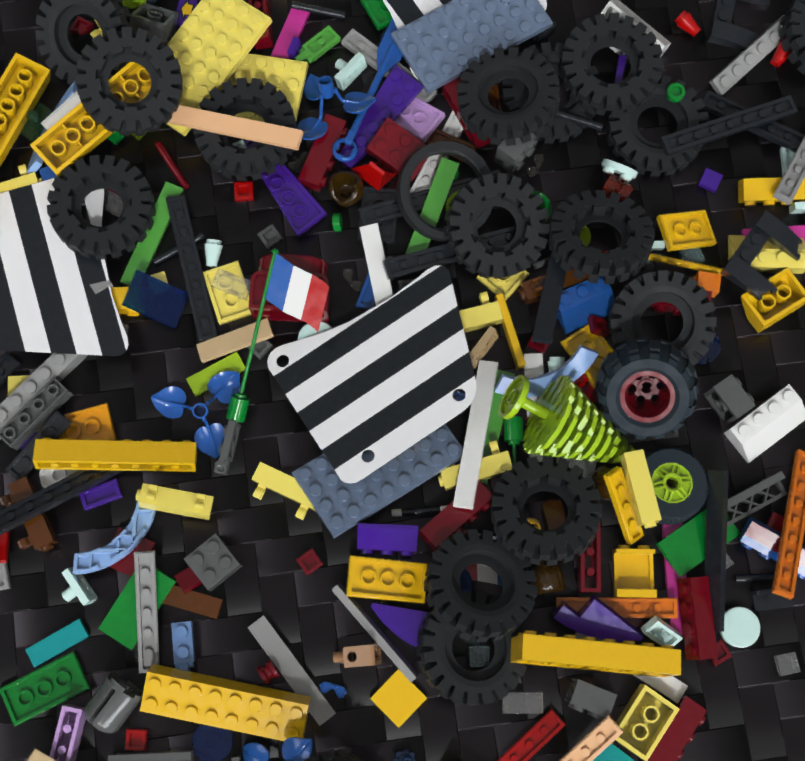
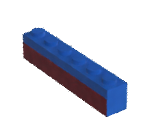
[738,516,805,579]

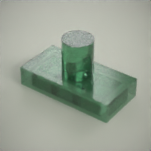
[20,103,53,142]

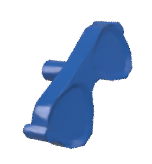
[319,681,347,698]

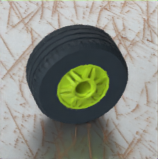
[645,447,708,525]

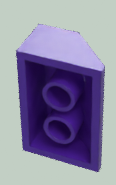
[357,523,418,556]

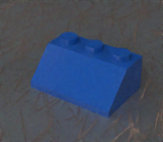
[557,276,614,334]

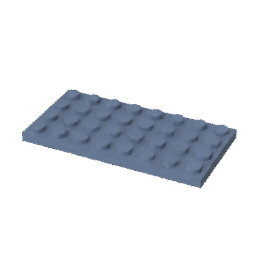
[391,0,553,94]
[292,424,463,538]

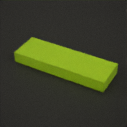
[186,352,245,396]

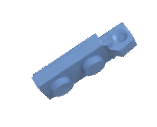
[171,621,195,671]

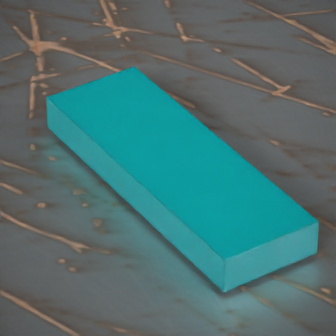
[25,619,90,668]

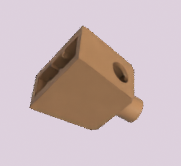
[333,643,382,668]

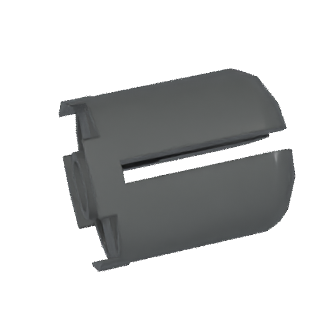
[84,672,142,733]

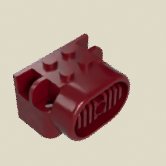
[249,254,330,323]

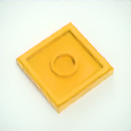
[370,669,427,728]

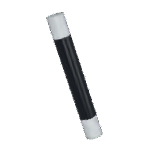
[391,505,448,517]

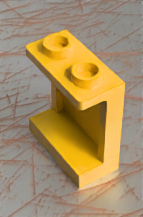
[612,545,657,598]

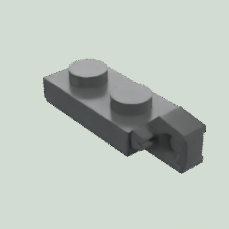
[214,420,241,475]

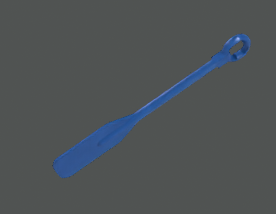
[332,18,403,162]

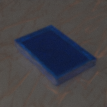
[121,270,188,328]

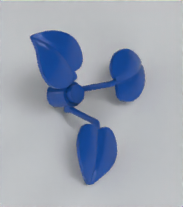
[297,74,376,140]
[151,371,241,458]
[242,737,313,761]

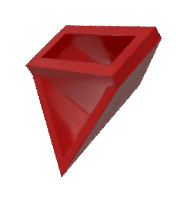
[351,161,396,191]

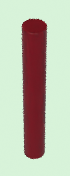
[155,141,189,190]

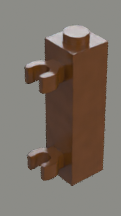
[518,268,589,305]
[0,476,59,552]

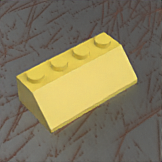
[728,235,805,274]

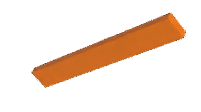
[771,449,805,599]

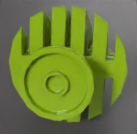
[498,375,635,465]

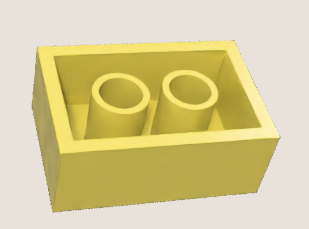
[615,684,680,761]

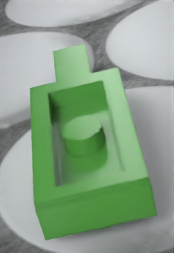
[295,25,341,63]

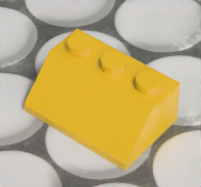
[741,267,805,333]

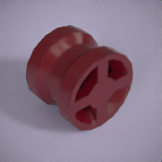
[256,659,281,685]

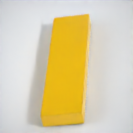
[494,294,526,370]
[603,466,644,545]

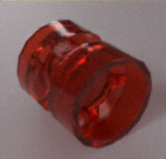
[602,174,634,203]

